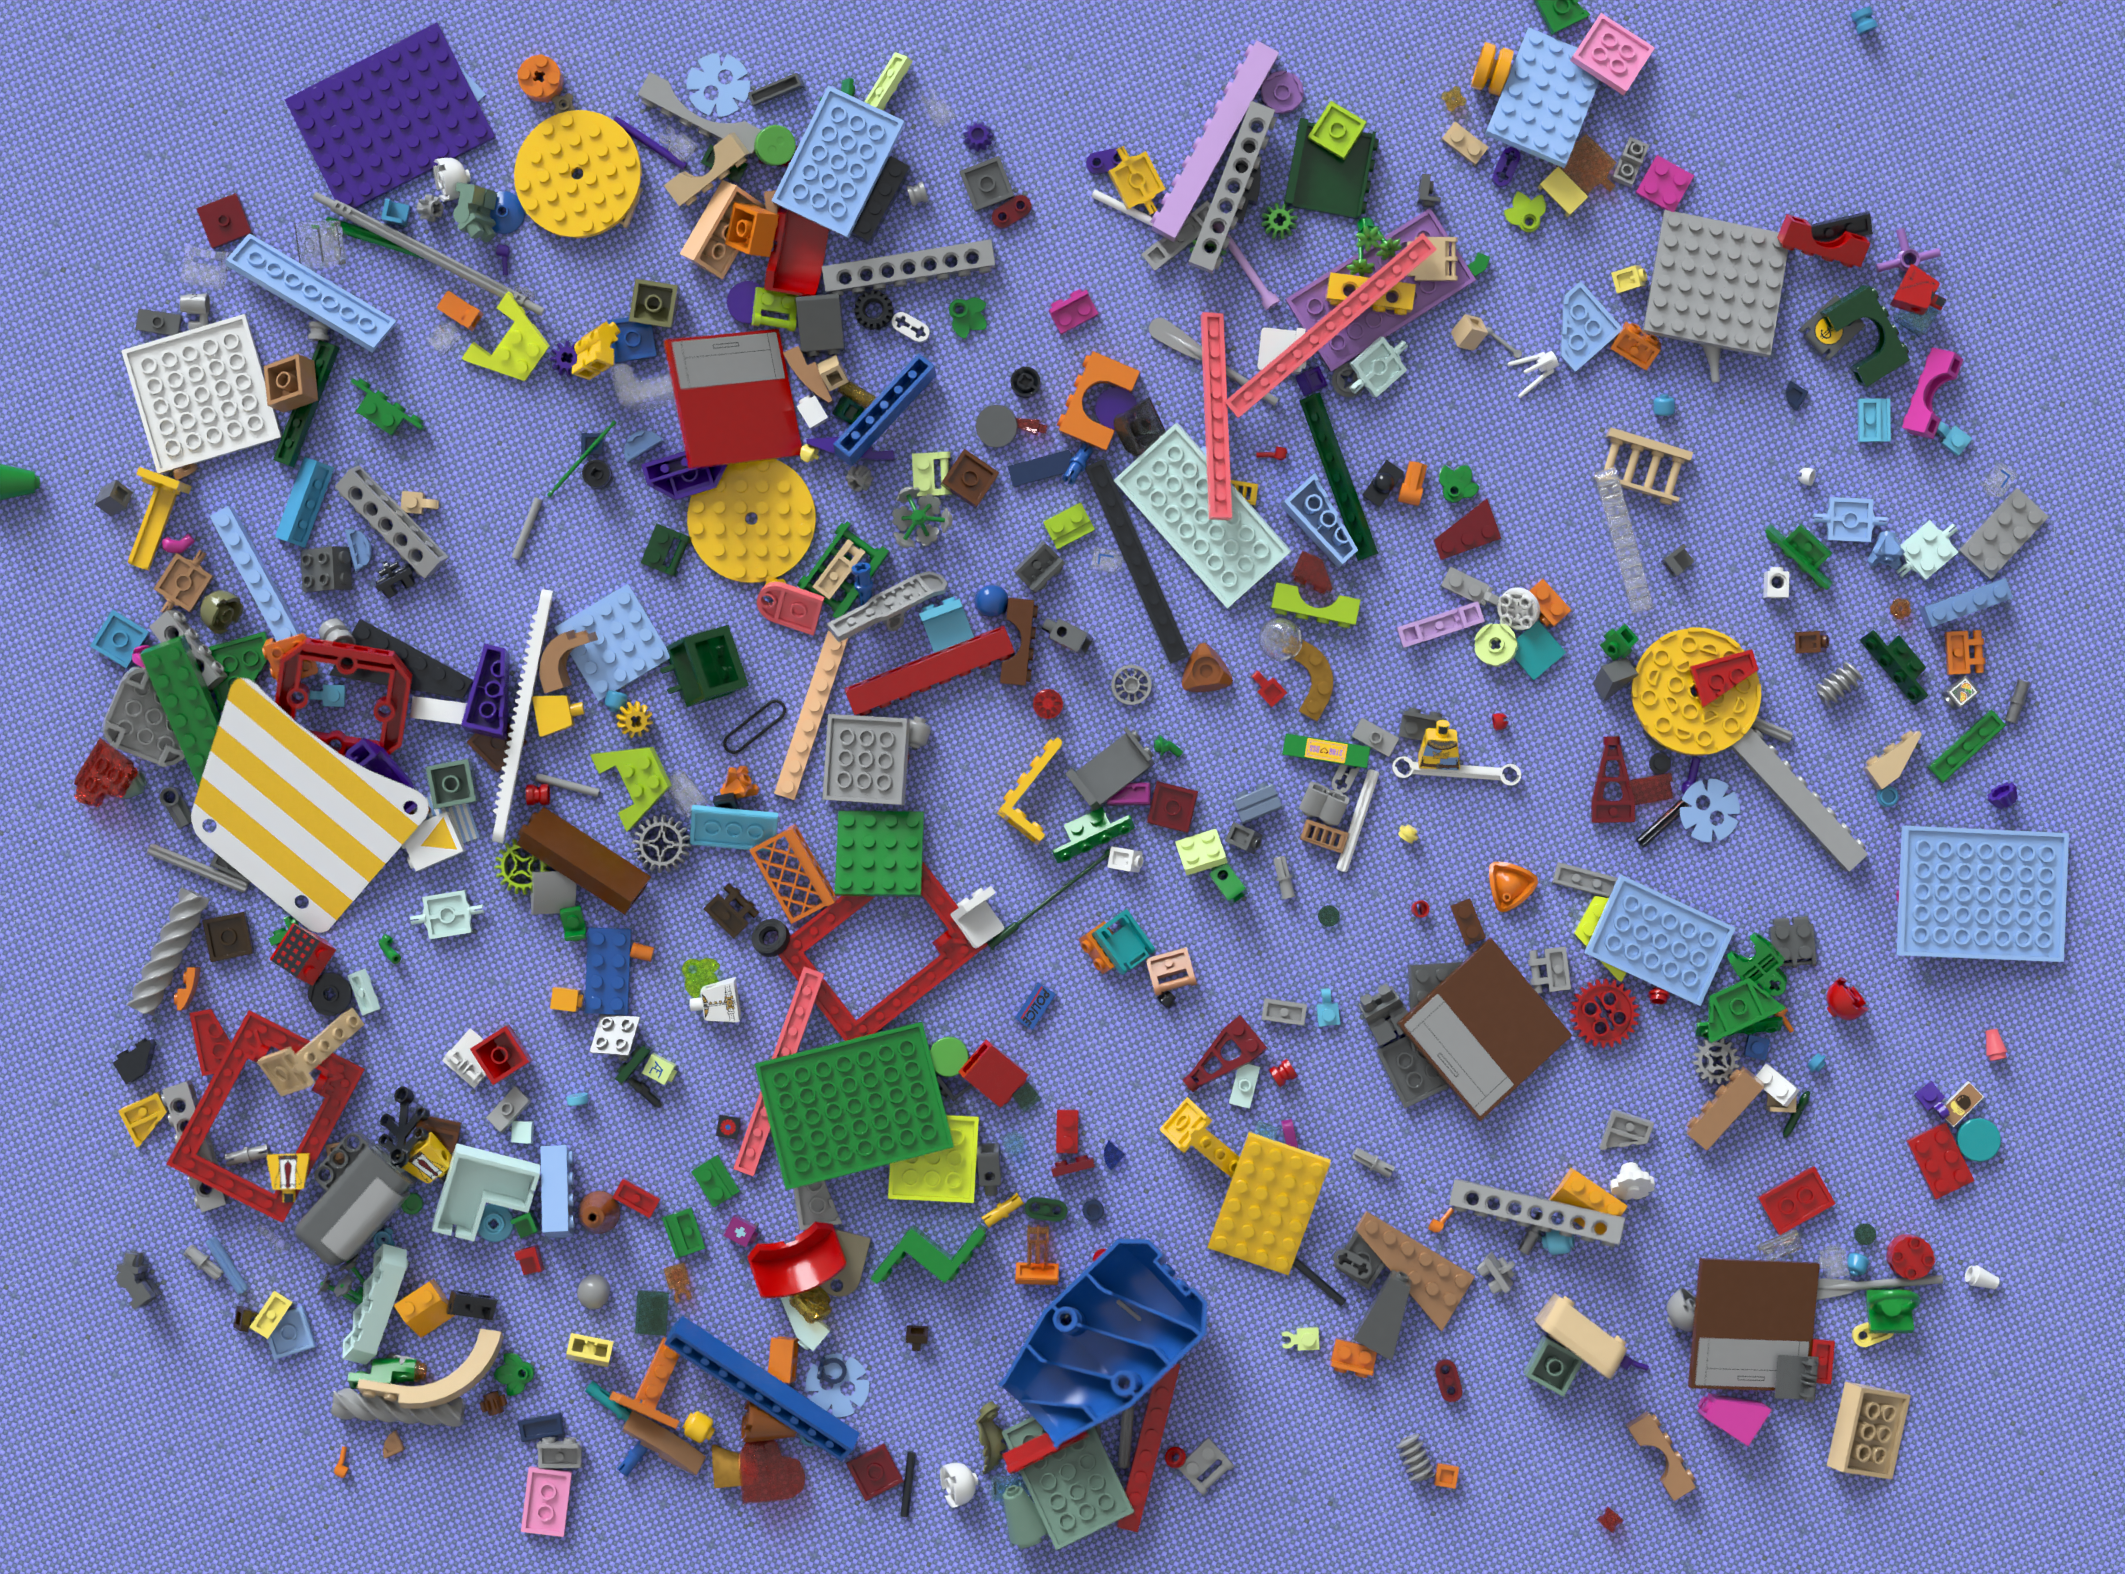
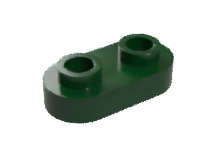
[1025,1196,1068,1222]

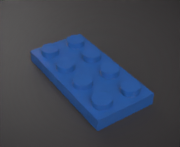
[585,927,632,1015]

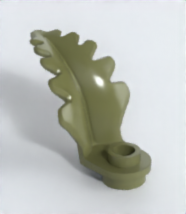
[975,1401,1006,1474]

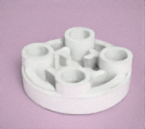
[1497,588,1540,630]

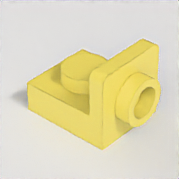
[1611,265,1648,293]

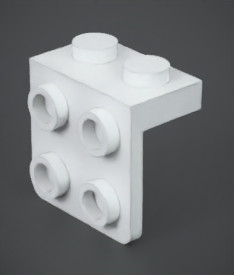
[1257,328,1306,375]
[950,886,1004,948]

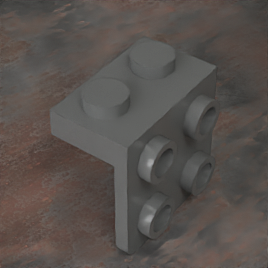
[300,546,352,593]

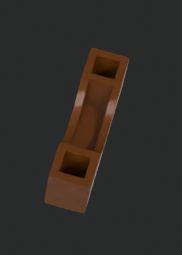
[1000,598,1038,686]

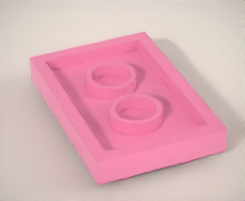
[521,1466,573,1537]

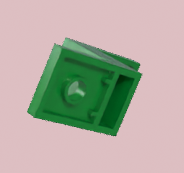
[871,1223,987,1284]

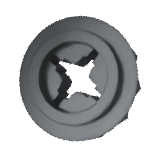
[1332,363,1364,398]

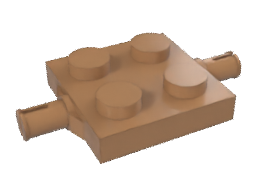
[154,549,214,613]

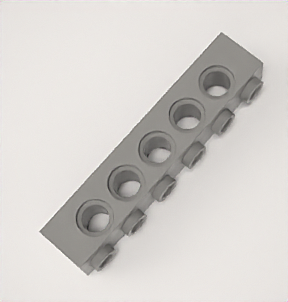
[335,465,449,579]
[161,1080,231,1212]

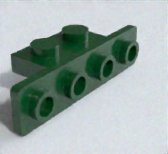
[1860,630,1928,705]

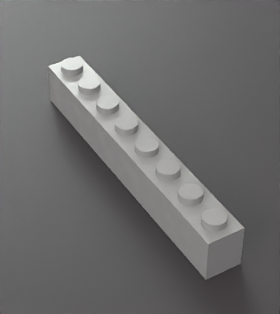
[1730,728,1868,872]

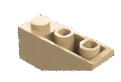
[1863,730,1922,790]

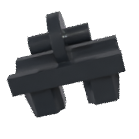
[375,560,415,599]

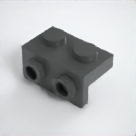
[1013,541,1065,593]

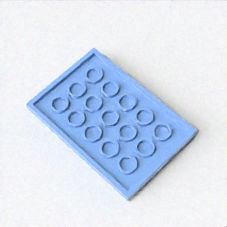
[1485,27,1600,168]
[771,85,906,239]
[1584,875,1736,1006]

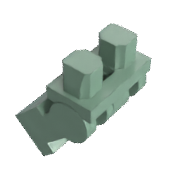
[453,182,498,243]

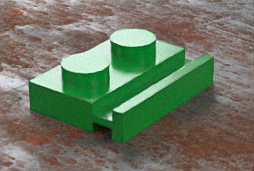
[691,1155,741,1208]
[662,1207,706,1259]

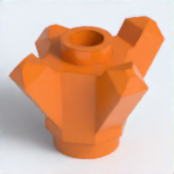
[720,766,759,799]

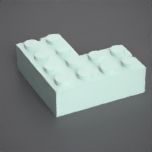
[432,1143,540,1241]

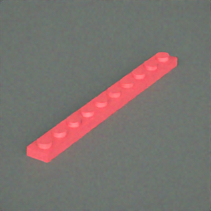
[1201,312,1232,520]
[733,967,825,1176]

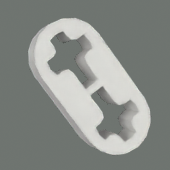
[892,312,930,343]

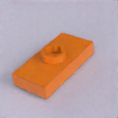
[1015,1262,1059,1285]

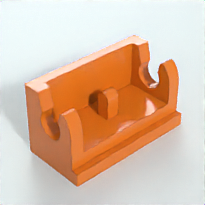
[768,1336,799,1383]

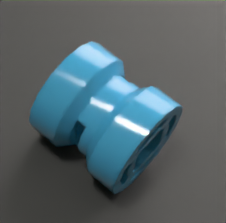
[1851,6,1878,35]

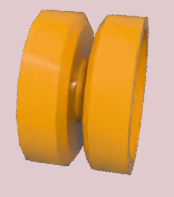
[1471,42,1514,96]

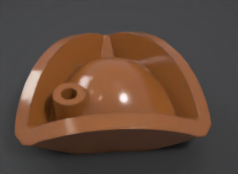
[1182,643,1233,692]

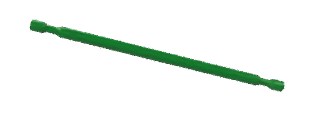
[547,420,617,497]

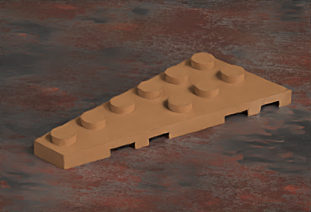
[1355,1211,1475,1332]

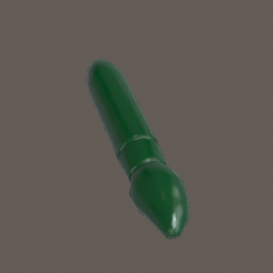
[1783,1091,1811,1138]

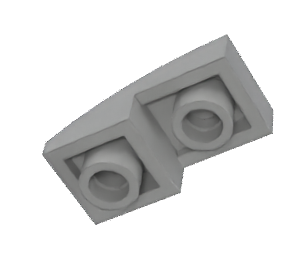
[1611,137,1649,188]

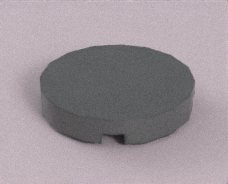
[976,405,1019,448]

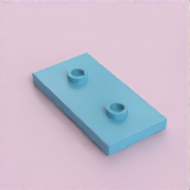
[690,805,778,852]

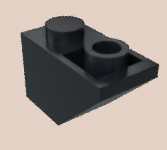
[112,1038,156,1084]

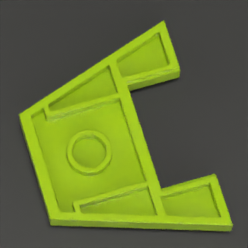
[590,747,672,832]

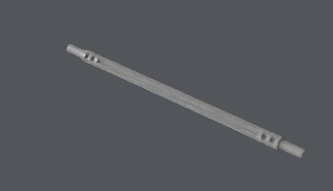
[313,192,545,316]

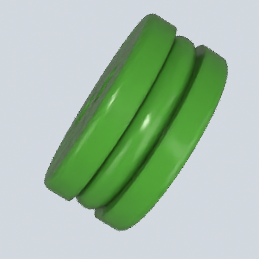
[754,125,796,166]
[930,1036,969,1077]

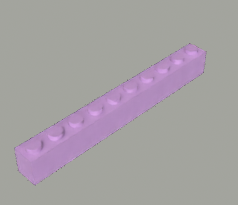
[1150,40,1279,242]

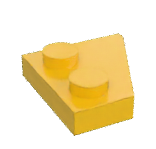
[118,1091,168,1148]

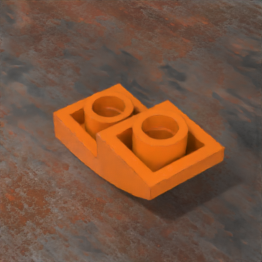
[174,967,200,1010]

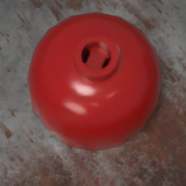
[1826,977,1869,1021]

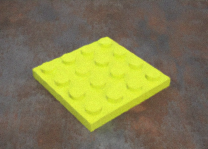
[888,1115,979,1203]

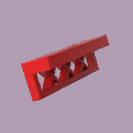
[1002,1430,1089,1474]

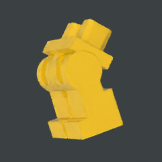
[572,321,621,380]

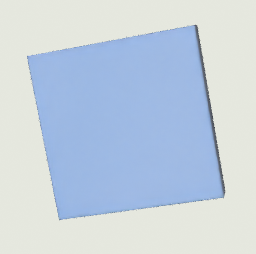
[268,1305,316,1360]

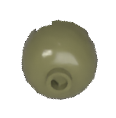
[200,590,244,634]

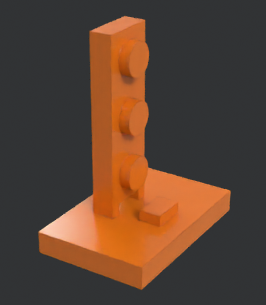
[609,1337,680,1429]

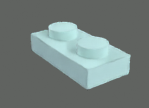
[348,968,381,1016]

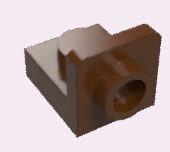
[1795,631,1829,654]

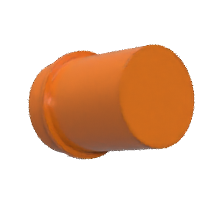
[630,942,655,962]

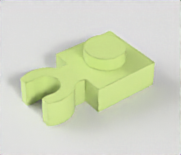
[1282,1327,1319,1351]

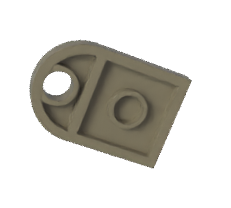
[821,1228,871,1297]

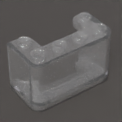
[610,364,676,412]

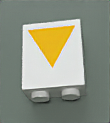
[401,812,467,871]

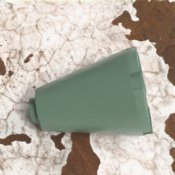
[1003,1485,1049,1548]

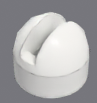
[1798,468,1816,486]

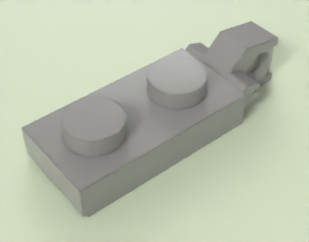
[1441,566,1500,606]

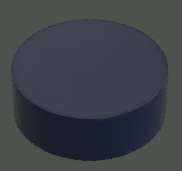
[1082,1199,1104,1221]

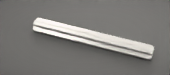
[1336,769,1379,872]

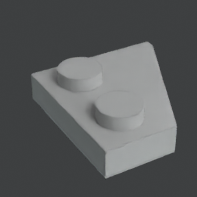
[1599,1109,1654,1150]

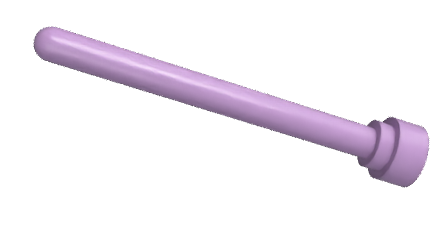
[1213,223,1280,311]

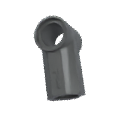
[159,787,192,829]

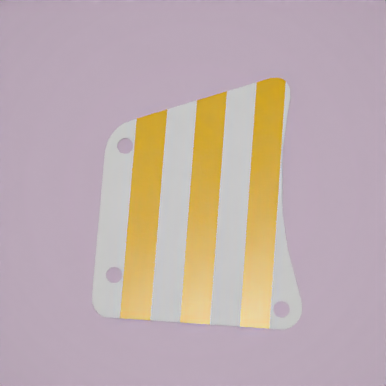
[191,678,429,933]

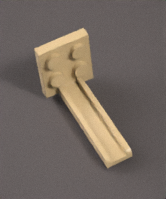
[257,1007,365,1097]

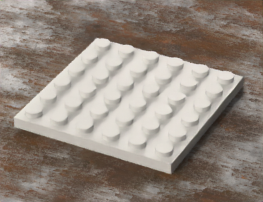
[121,314,282,474]

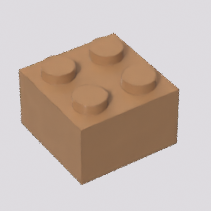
[264,354,318,413]

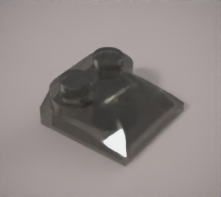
[1114,398,1166,456]

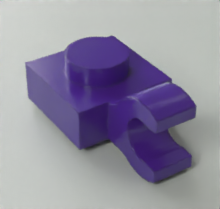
[1914,1081,1950,1120]

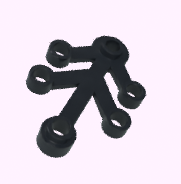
[378,1086,430,1168]

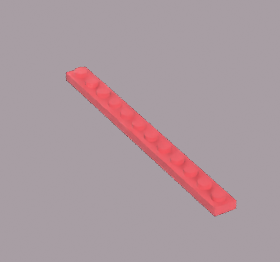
[1224,233,1437,418]

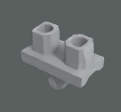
[1477,1252,1515,1294]

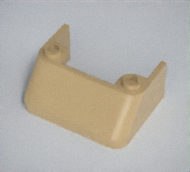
[1534,1293,1628,1380]

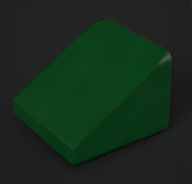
[832,396,865,425]

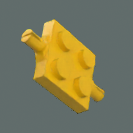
[1107,146,1165,215]

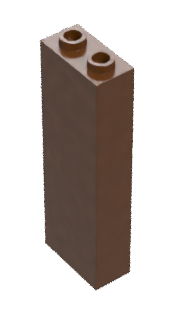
[517,807,651,915]

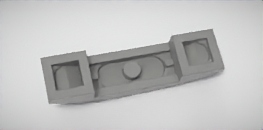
[1141,200,1211,271]

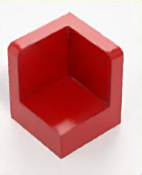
[514,1245,545,1275]

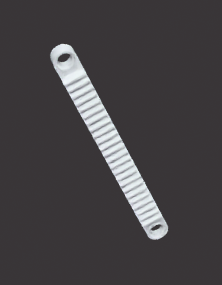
[492,589,553,843]

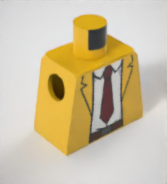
[402,1132,452,1183]
[267,1153,310,1202]

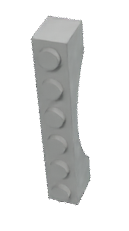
[638,72,761,158]

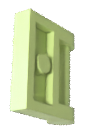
[912,452,952,497]

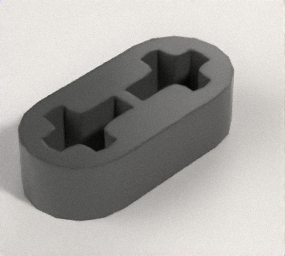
[1333,1248,1372,1279]

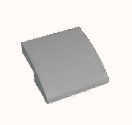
[531,871,576,915]

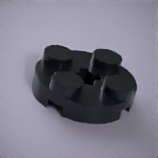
[308,972,352,1016]

